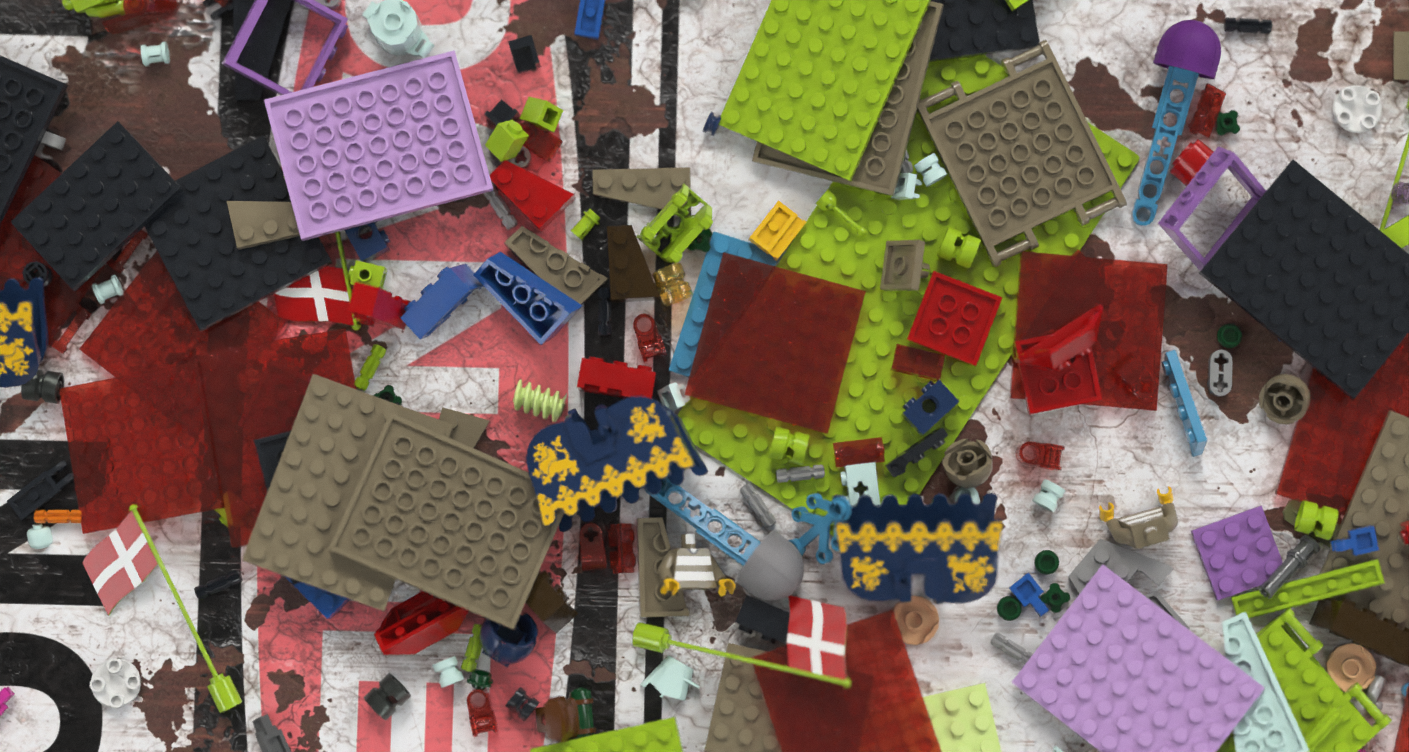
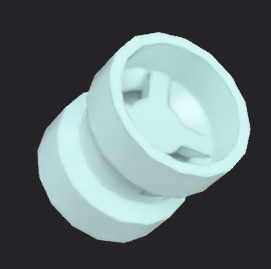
[914,153,947,187]
[1032,479,1065,512]
[432,656,464,688]

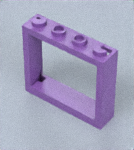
[222,0,348,95]
[1158,146,1266,270]

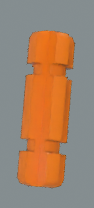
[34,510,84,523]

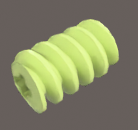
[513,379,567,422]

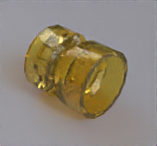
[652,263,694,306]

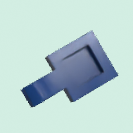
[1330,525,1379,556]
[1009,572,1049,617]

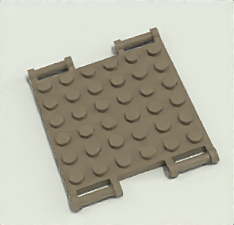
[917,40,1127,267]

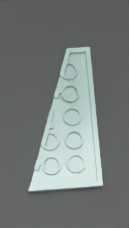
[1222,612,1309,752]

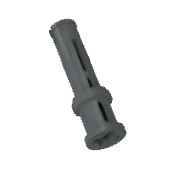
[1258,535,1320,599]

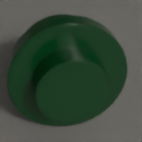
[1217,324,1242,348]
[1034,550,1059,575]
[997,596,1022,621]

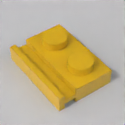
[749,200,806,261]

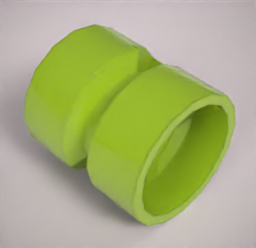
[937,226,981,269]
[769,427,810,466]
[1294,500,1338,540]

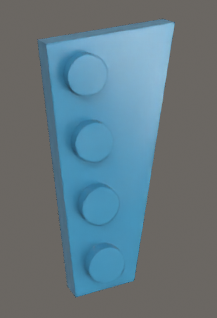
[1162,350,1207,457]

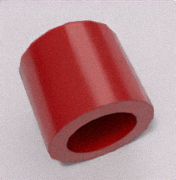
[1170,139,1214,187]

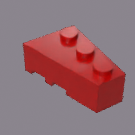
[490,160,576,232]
[347,282,411,330]
[577,357,656,399]

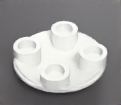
[1333,85,1382,133]
[90,658,141,708]

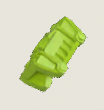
[636,184,713,263]

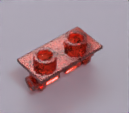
[1188,83,1226,138]
[833,437,885,468]
[608,523,636,574]

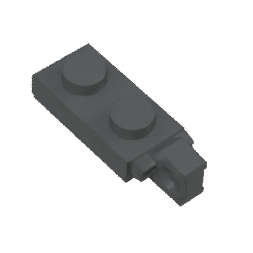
[253,714,291,752]

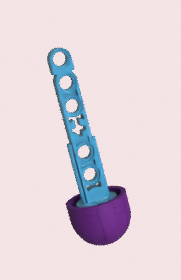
[1131,20,1221,226]

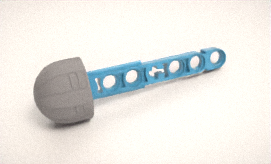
[644,478,804,601]

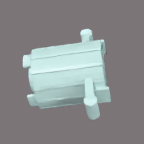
[362,0,435,58]

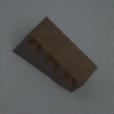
[607,225,661,303]
[526,570,578,633]

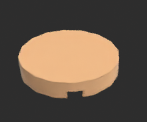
[890,596,939,645]
[1326,644,1376,692]

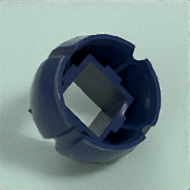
[480,613,538,668]

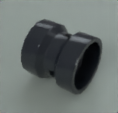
[23,261,53,288]
[505,687,540,722]

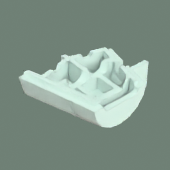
[640,655,700,701]

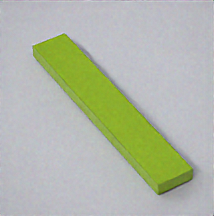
[1231,559,1385,618]

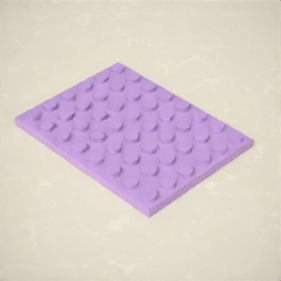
[264,50,493,241]
[1012,564,1265,752]

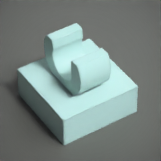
[891,173,922,200]
[657,382,690,411]

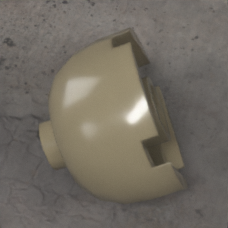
[1259,374,1311,425]
[942,439,993,488]

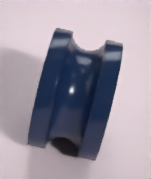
[703,112,721,136]

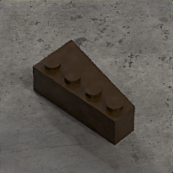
[1309,598,1409,667]

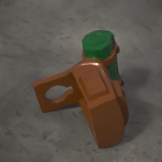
[535,687,596,743]

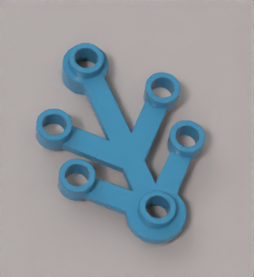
[788,493,851,564]

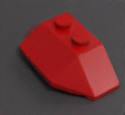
[1013,304,1103,371]
[374,591,469,655]

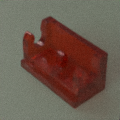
[890,344,945,381]

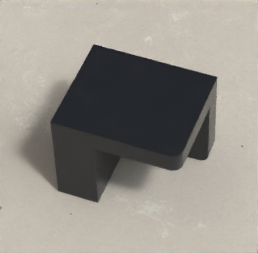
[508,35,541,73]
[484,99,520,127]

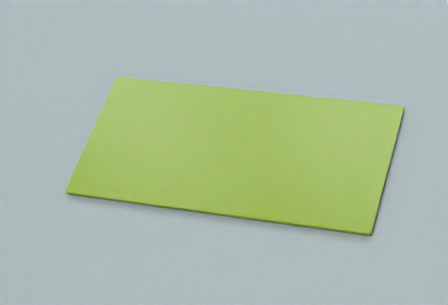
[678,55,1139,537]

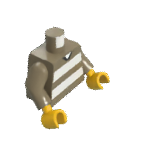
[1099,486,1178,549]
[658,534,736,596]

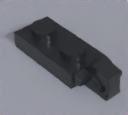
[885,427,948,478]

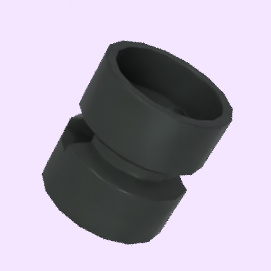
[21,370,64,404]
[364,673,411,720]

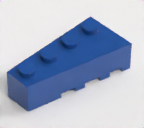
[473,252,582,345]

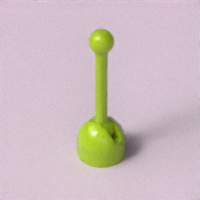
[815,189,867,237]

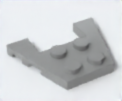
[1068,539,1173,594]

